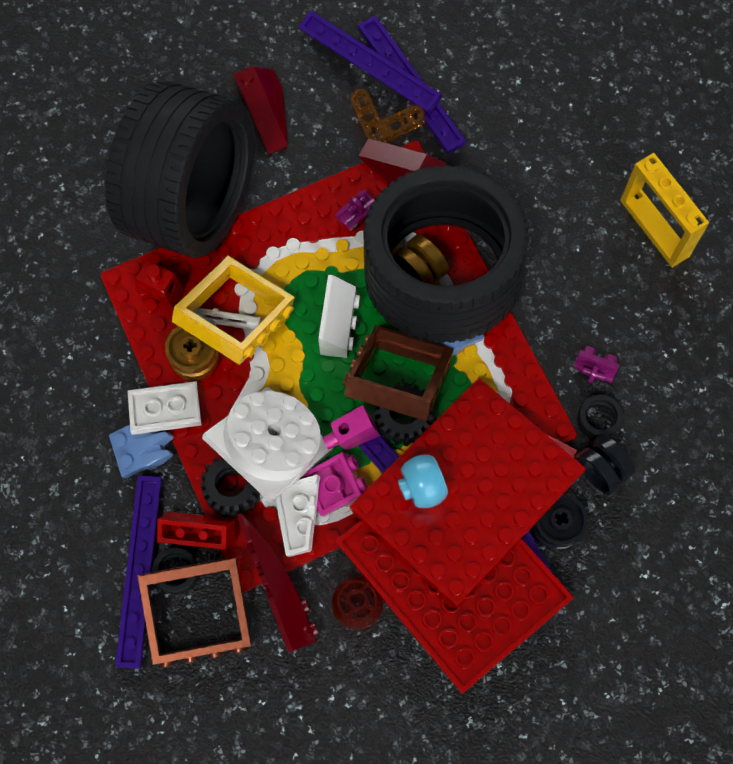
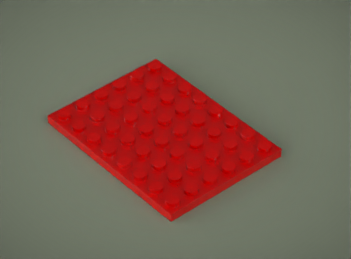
[349,378,586,608]
[335,520,574,694]

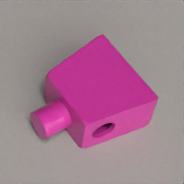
[322,405,381,450]

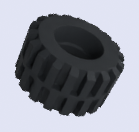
[375,383,434,446]
[201,457,261,518]

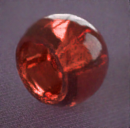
[331,576,384,630]

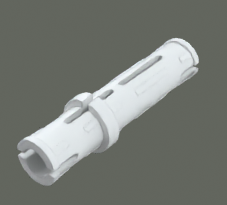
[194,308,261,330]

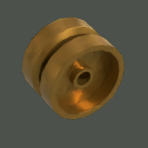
[392,235,449,285]
[165,326,219,381]

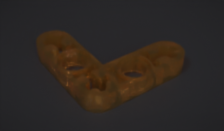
[350,89,426,143]

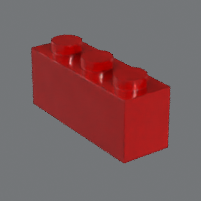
[157,511,236,550]

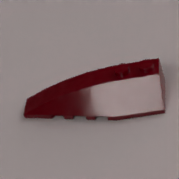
[237,513,319,653]

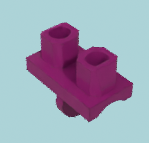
[335,189,375,231]
[573,346,619,384]

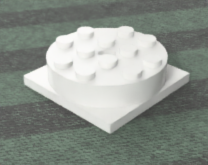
[202,387,334,502]

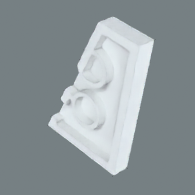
[275,475,320,557]

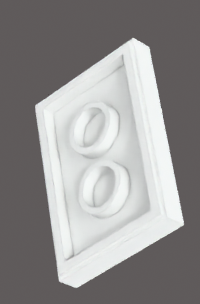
[128,381,202,435]

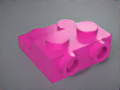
[303,452,368,517]

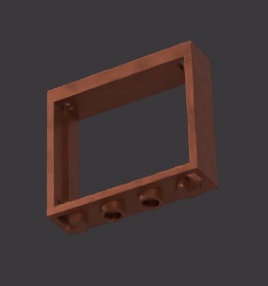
[343,325,454,421]
[138,556,252,667]

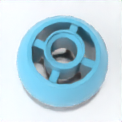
[398,455,448,508]

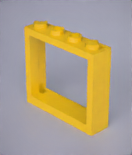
[620,153,709,268]
[172,256,295,365]

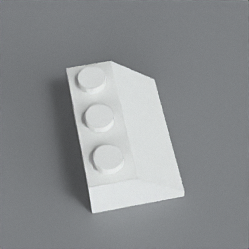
[318,275,360,358]

